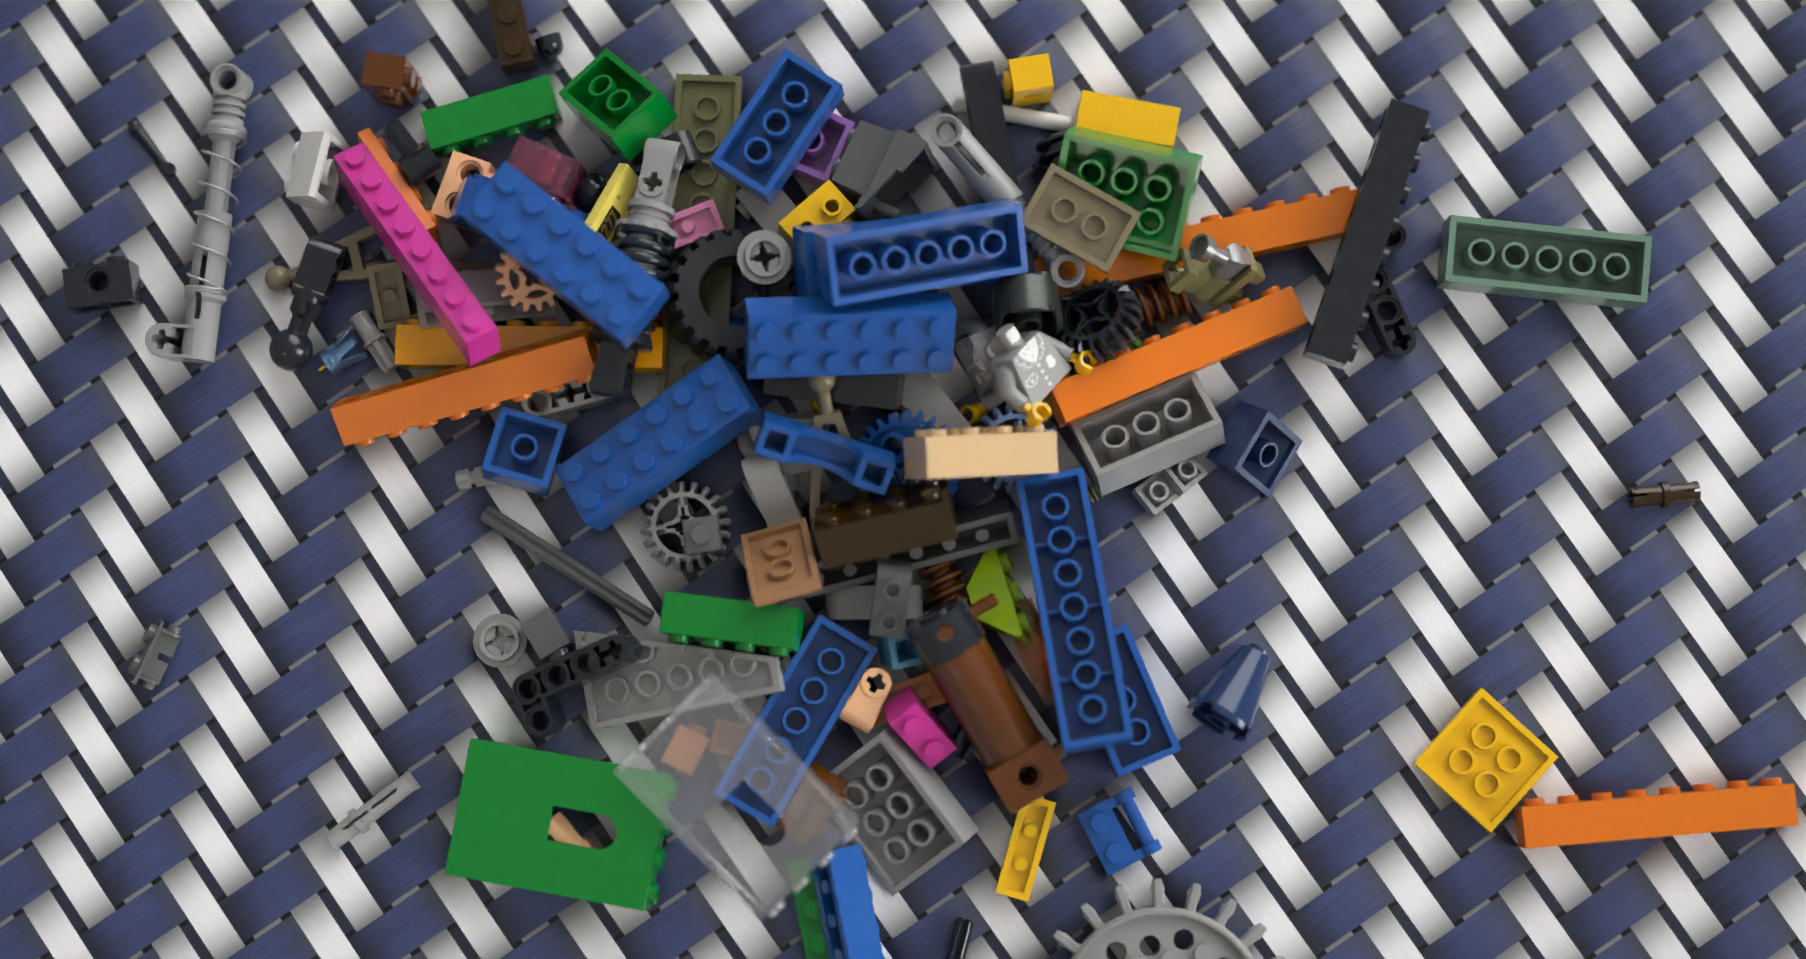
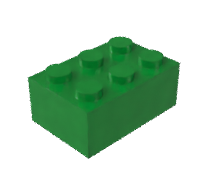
[558,48,678,162]

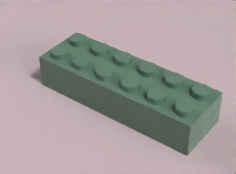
[1437,215,1652,309]

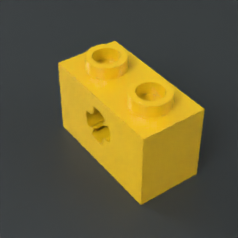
[1001,53,1054,107]

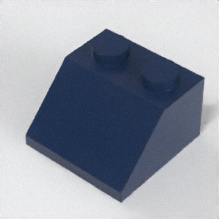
[1206,400,1302,498]

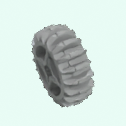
[640,481,732,572]

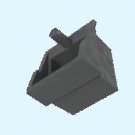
[830,120,937,221]

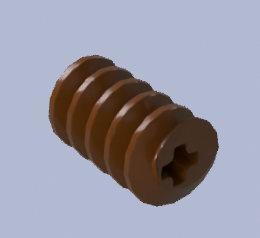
[1133,281,1192,328]
[919,558,970,606]

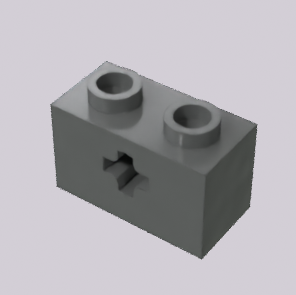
[869,557,912,639]

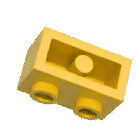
[778,180,856,246]

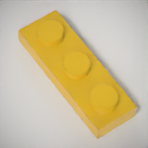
[995,798,1056,902]

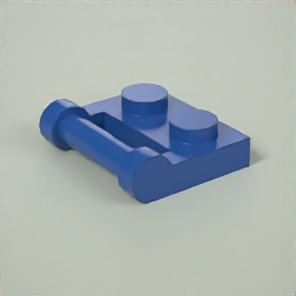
[1076,787,1162,876]

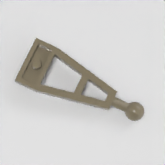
[265,203,444,292]
[366,259,504,330]
[808,376,871,548]

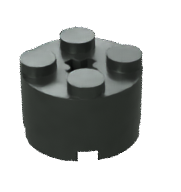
[992,271,1063,335]

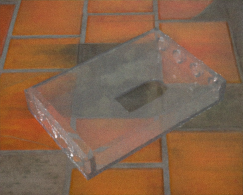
[613,672,860,921]

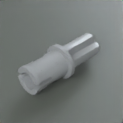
[349,310,398,374]

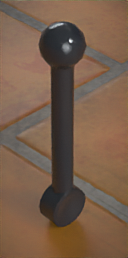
[128,120,176,176]

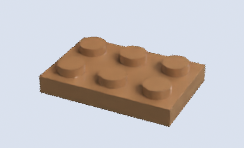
[740,517,823,608]

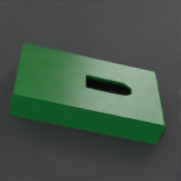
[444,738,678,911]

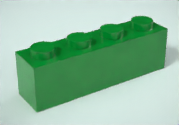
[420,75,564,159]
[659,591,805,657]

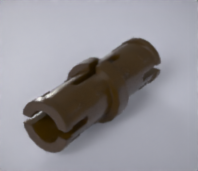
[1627,481,1701,508]

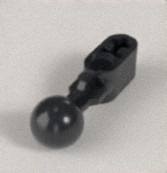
[571,130,702,214]
[269,235,346,371]

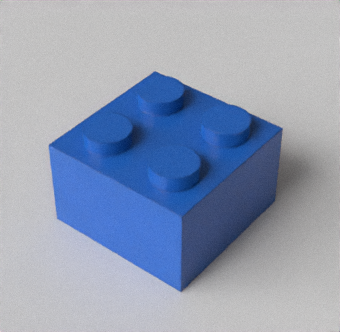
[481,406,568,497]

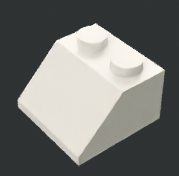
[284,131,349,212]

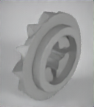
[736,230,791,285]
[473,614,527,668]

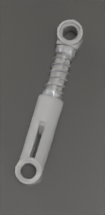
[929,113,1087,289]

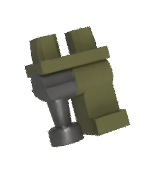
[1162,233,1265,309]

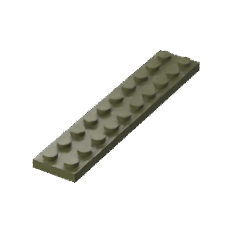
[658,74,743,396]

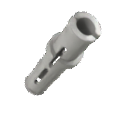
[324,771,420,851]

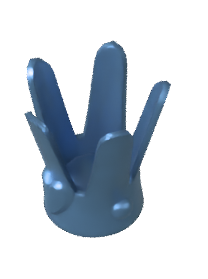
[319,328,369,375]

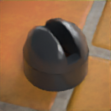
[534,32,563,59]

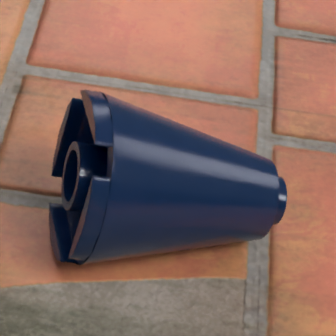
[1187,643,1271,741]

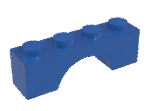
[754,410,896,496]

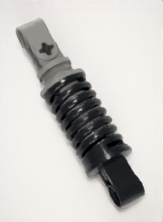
[589,137,685,400]

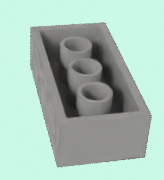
[1071,371,1225,496]

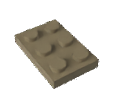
[1023,163,1141,274]

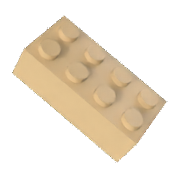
[903,425,1058,479]

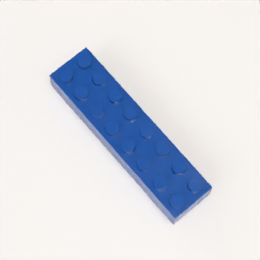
[1016,467,1134,754]

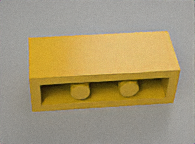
[1075,90,1181,148]

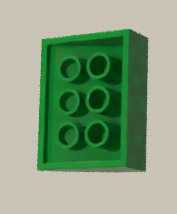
[1058,125,1203,261]

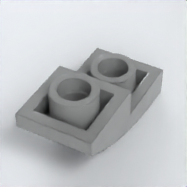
[1131,456,1208,518]

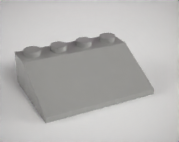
[830,726,979,896]

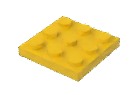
[1412,688,1558,833]

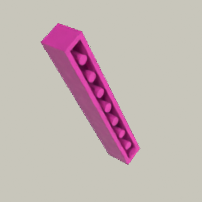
[333,142,501,366]

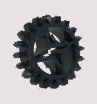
[1055,277,1145,365]

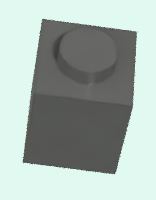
[682,515,724,557]
[520,608,574,661]

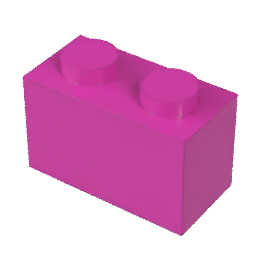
[883,685,957,769]

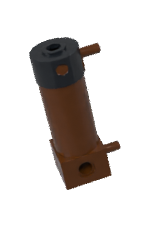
[904,593,1071,814]

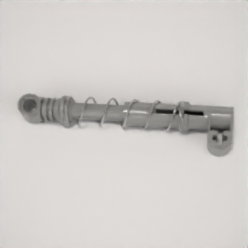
[145,63,254,364]

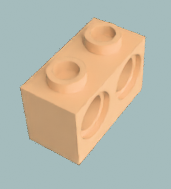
[432,150,496,232]

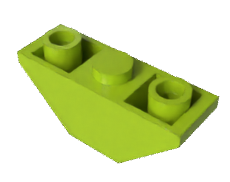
[966,548,1033,645]

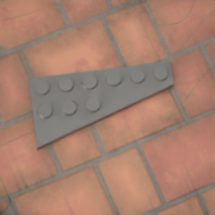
[573,630,785,730]

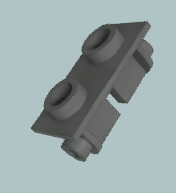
[127,617,182,690]

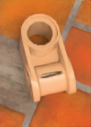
[839,666,892,734]

